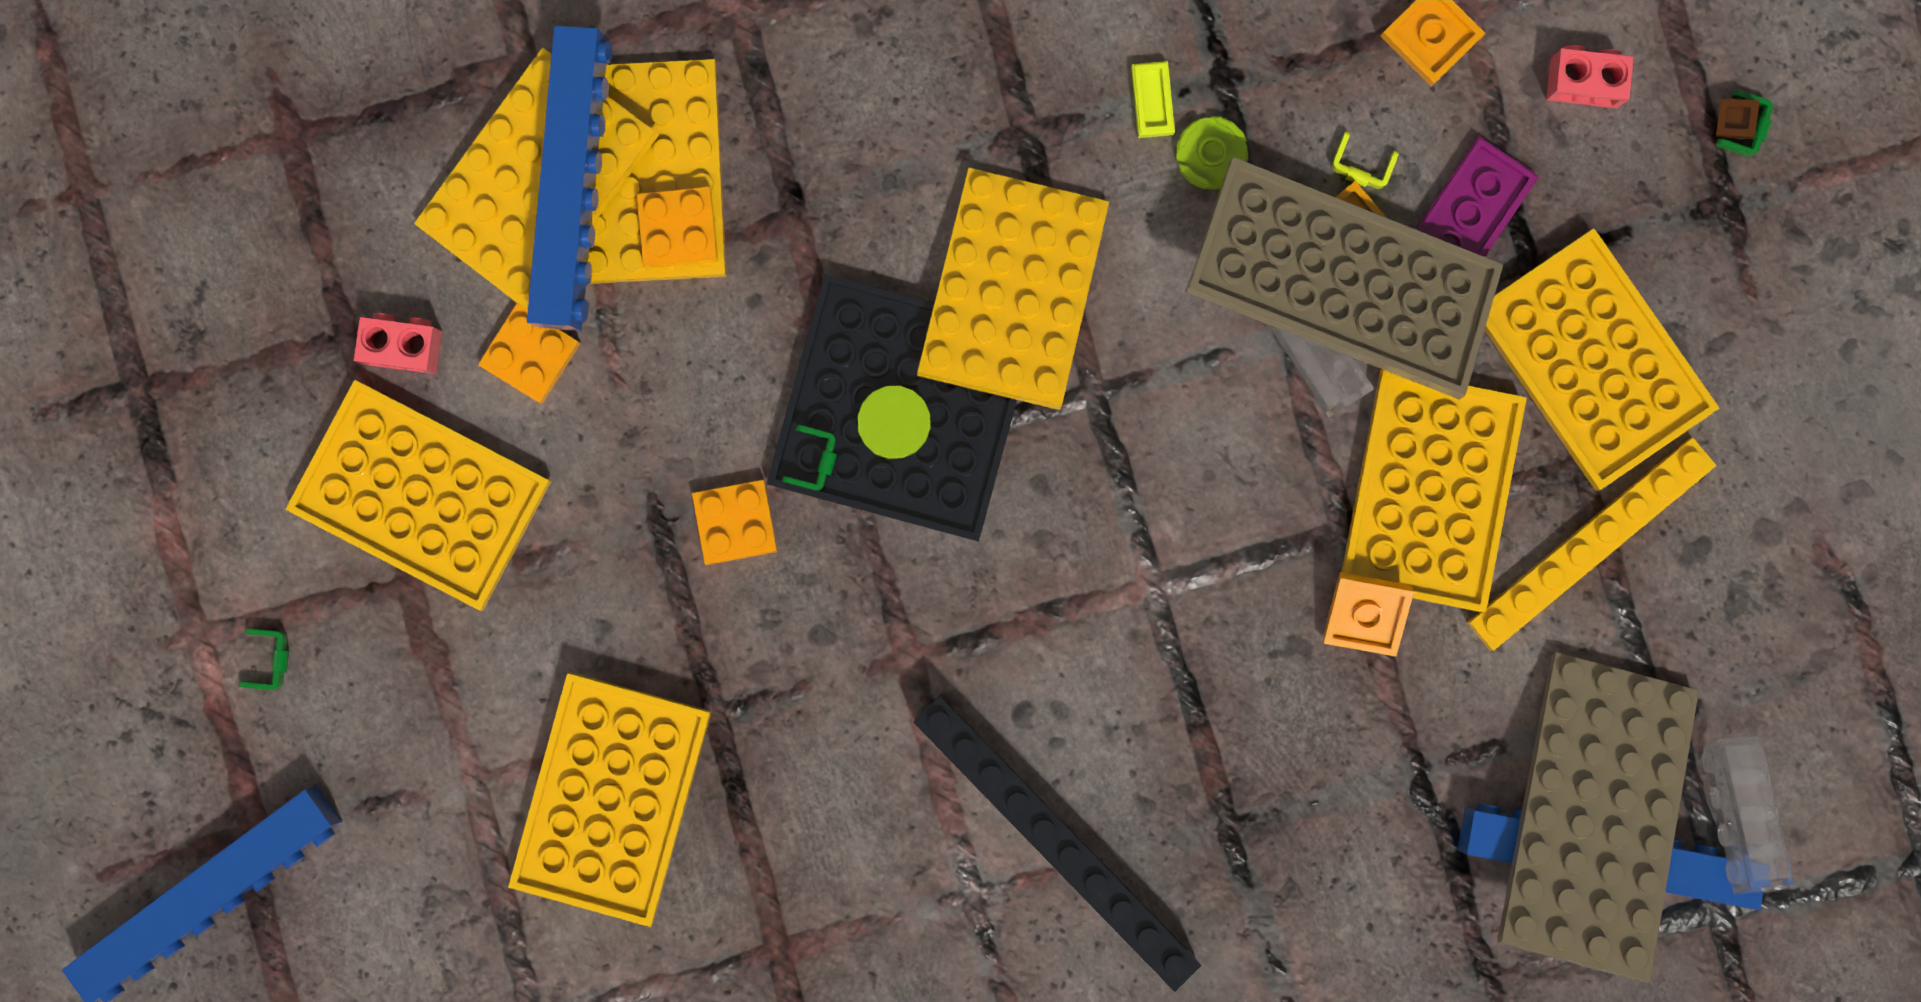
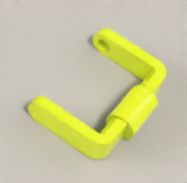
[1331,131,1399,189]

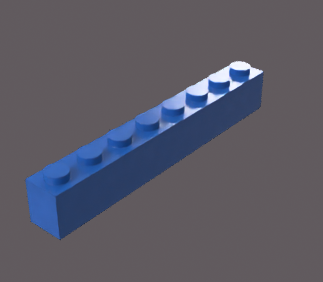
[527,26,612,331]
[62,786,343,1002]
[1457,802,1768,910]

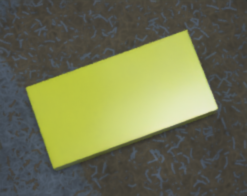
[1131,61,1175,138]

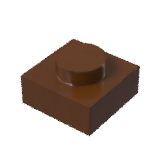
[1716,99,1760,139]

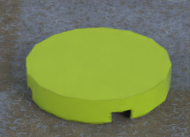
[1176,116,1248,189]
[858,386,931,459]

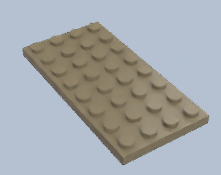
[1185,157,1503,400]
[1497,652,1699,983]

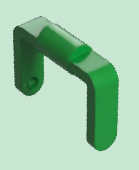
[1715,90,1773,157]
[782,425,837,491]
[239,628,289,690]

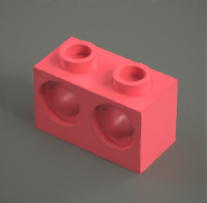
[1546,45,1634,108]
[353,313,442,374]

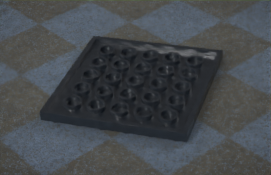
[767,273,1017,542]

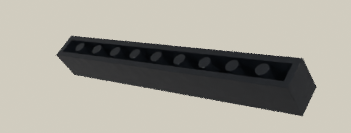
[913,695,1201,992]

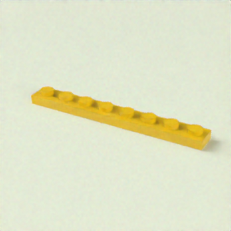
[1466,438,1717,651]

